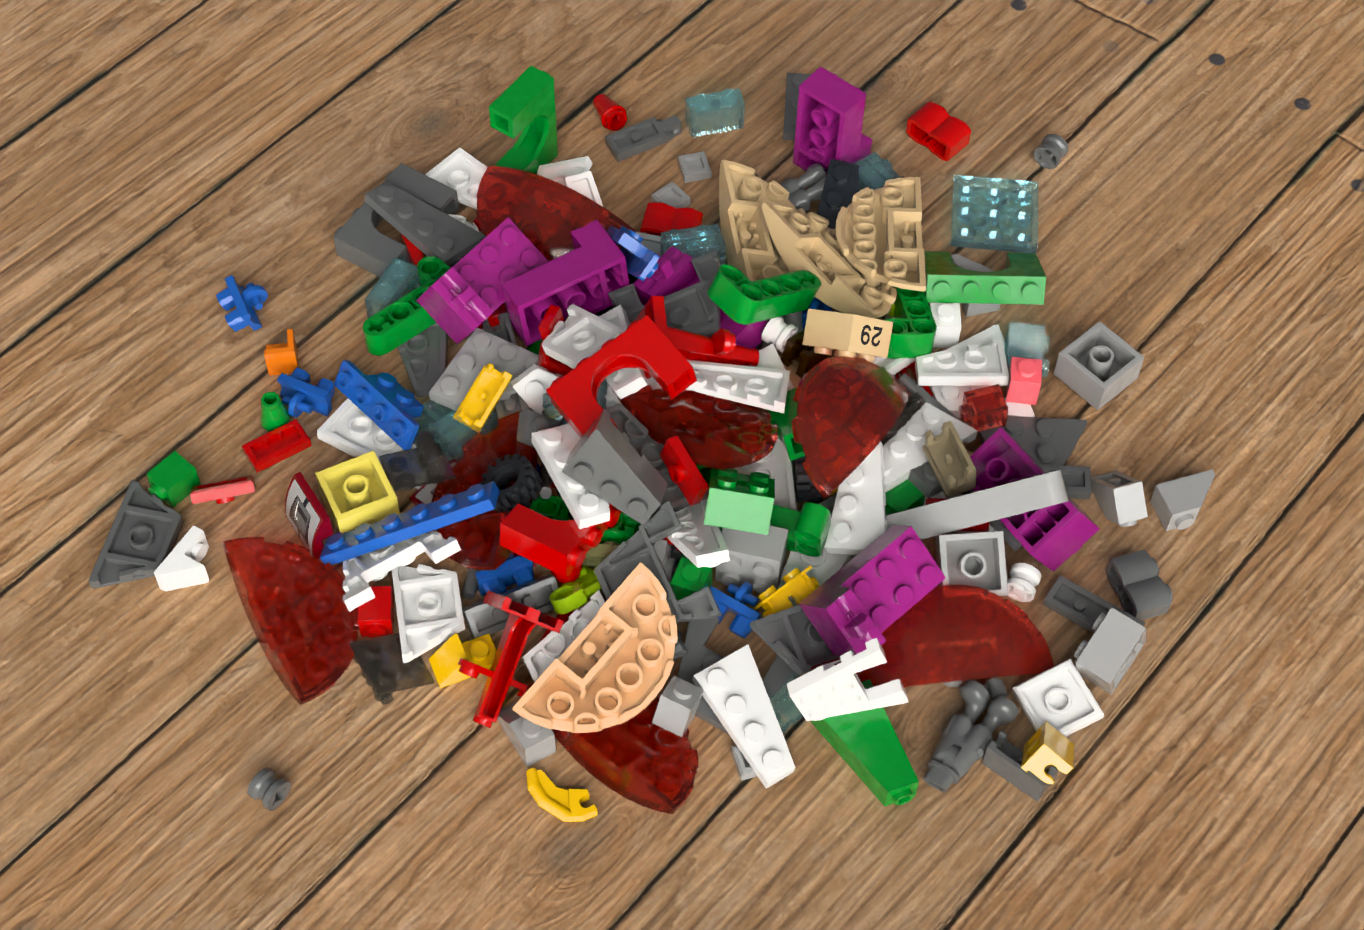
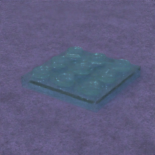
[950,175,1038,253]

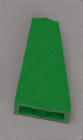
[810,679,919,807]

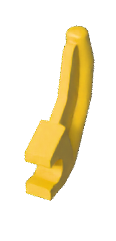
[526,768,598,822]

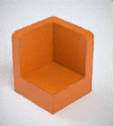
[264,329,299,376]

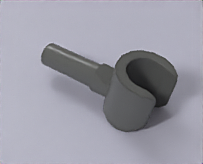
[959,678,1007,701]

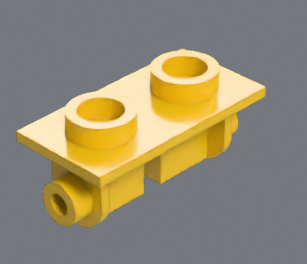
[753,565,820,617]

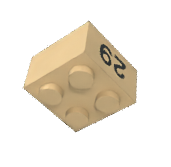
[802,309,893,362]

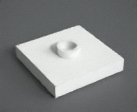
[1012,659,1104,737]

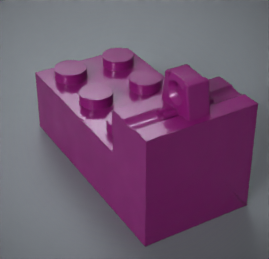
[793,66,872,176]
[416,217,548,344]
[502,220,630,346]
[633,246,768,348]
[970,427,1100,572]
[799,524,946,657]

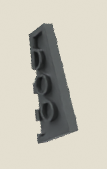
[364,181,486,266]

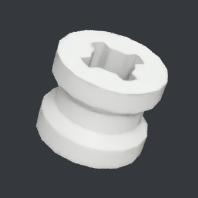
[761,317,798,353]
[1007,563,1042,602]

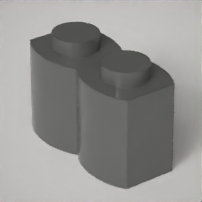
[1105,549,1173,621]

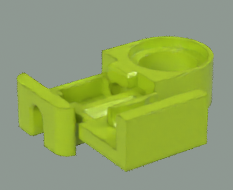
[549,565,602,614]

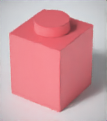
[1006,357,1042,405]

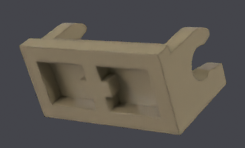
[922,421,976,498]

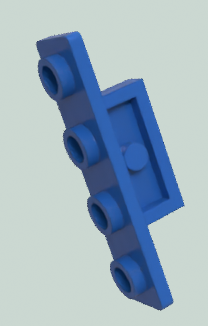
[607,226,660,281]
[334,360,424,450]

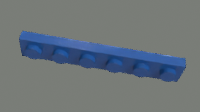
[320,481,500,567]

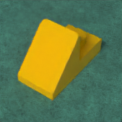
[428,633,497,689]

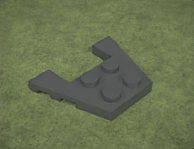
[608,250,720,337]
[594,501,722,623]
[677,617,800,734]

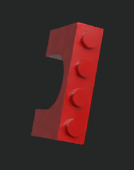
[546,315,697,438]
[500,480,622,578]

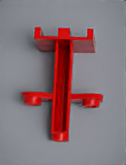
[635,296,759,379]
[458,591,564,728]

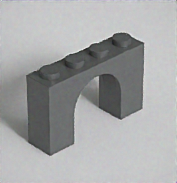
[333,163,459,284]

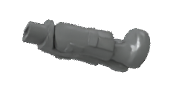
[779,163,826,212]
[923,680,1019,793]

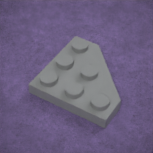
[429,328,539,411]

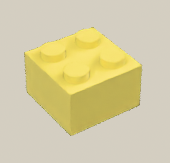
[315,451,400,534]

